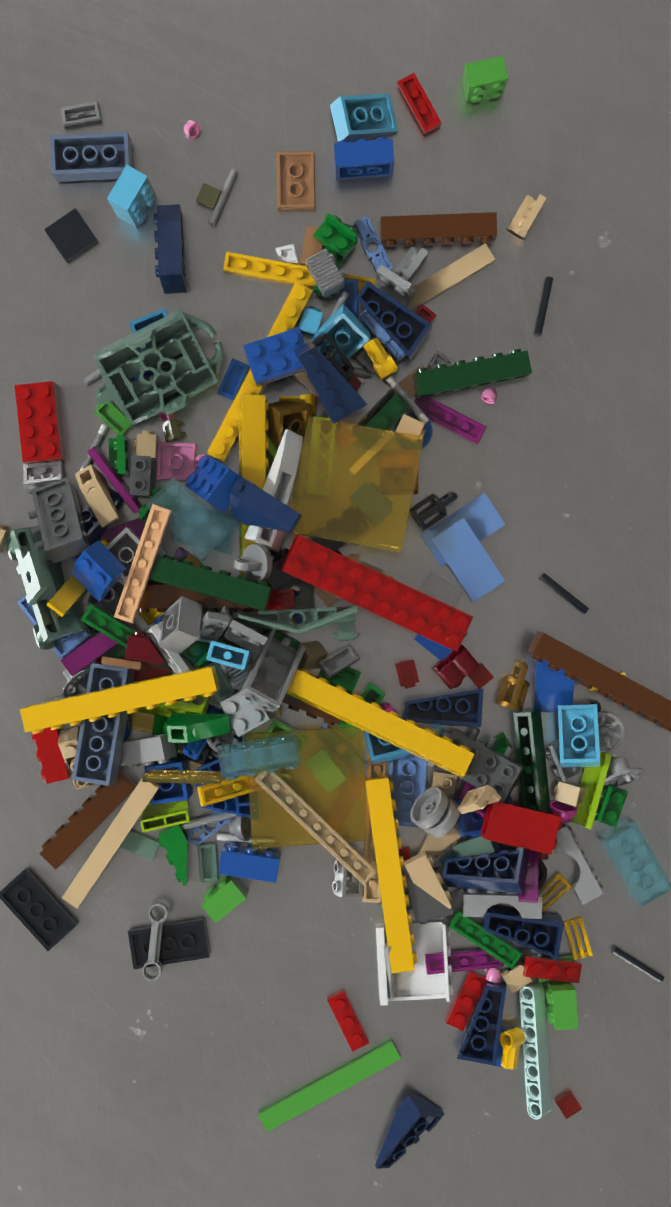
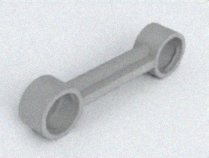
[142,901,169,981]

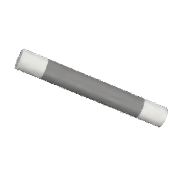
[386,376,429,423]
[80,424,109,471]

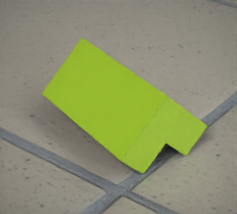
[140,800,192,833]

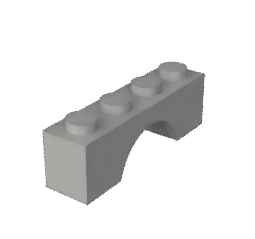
[552,823,603,905]
[463,889,542,919]

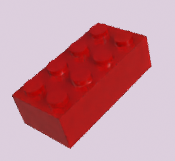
[14,381,66,464]

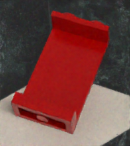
[480,801,562,855]

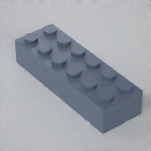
[72,663,135,786]

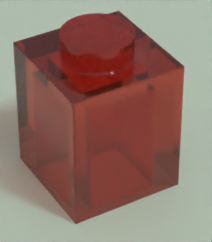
[394,659,419,689]

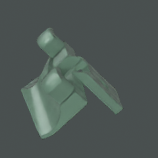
[5,526,87,650]
[238,577,360,641]

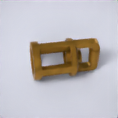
[496,661,530,711]

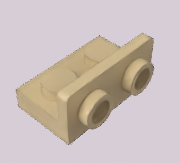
[508,194,547,238]
[457,785,502,814]

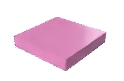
[156,442,197,482]

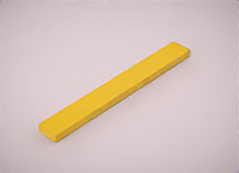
[223,251,377,294]

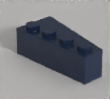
[154,204,187,294]
[402,688,484,728]
[442,847,529,894]

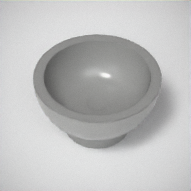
[229,816,252,841]

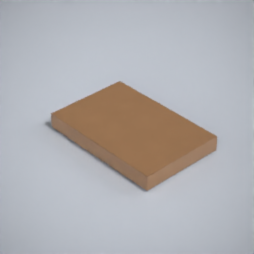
[276,151,316,211]

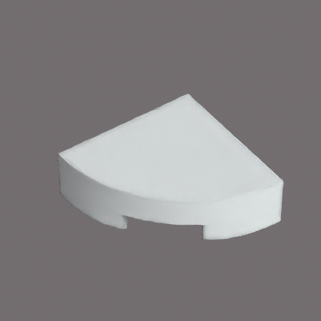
[275,244,299,264]

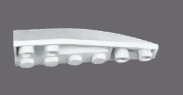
[245,429,303,552]

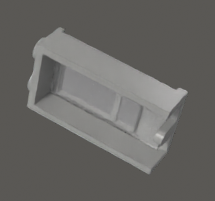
[239,629,306,712]

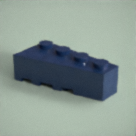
[356,281,433,360]
[293,341,368,424]
[482,905,564,960]
[457,980,506,1066]

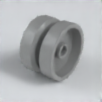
[410,787,460,838]

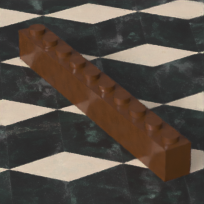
[527,631,671,732]

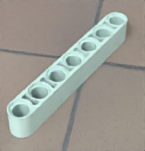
[519,981,552,1120]

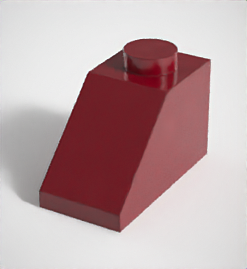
[124,631,164,665]

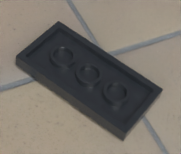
[0,868,78,951]
[128,918,210,969]

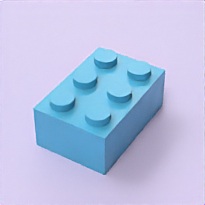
[107,165,156,228]

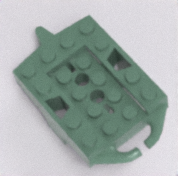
[94,309,224,425]

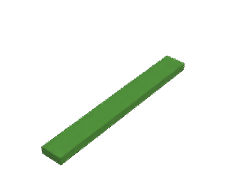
[258,1040,401,1132]

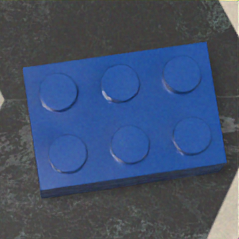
[334,137,394,180]
[243,327,305,387]
[185,454,239,513]
[218,841,281,883]

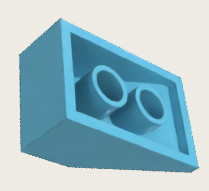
[330,94,398,142]
[310,304,371,366]
[558,704,600,767]

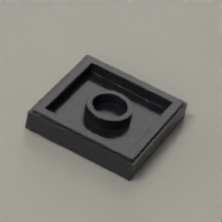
[44,208,98,262]

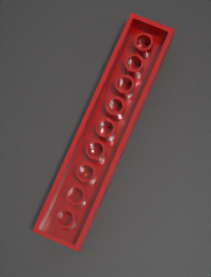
[280,535,473,652]

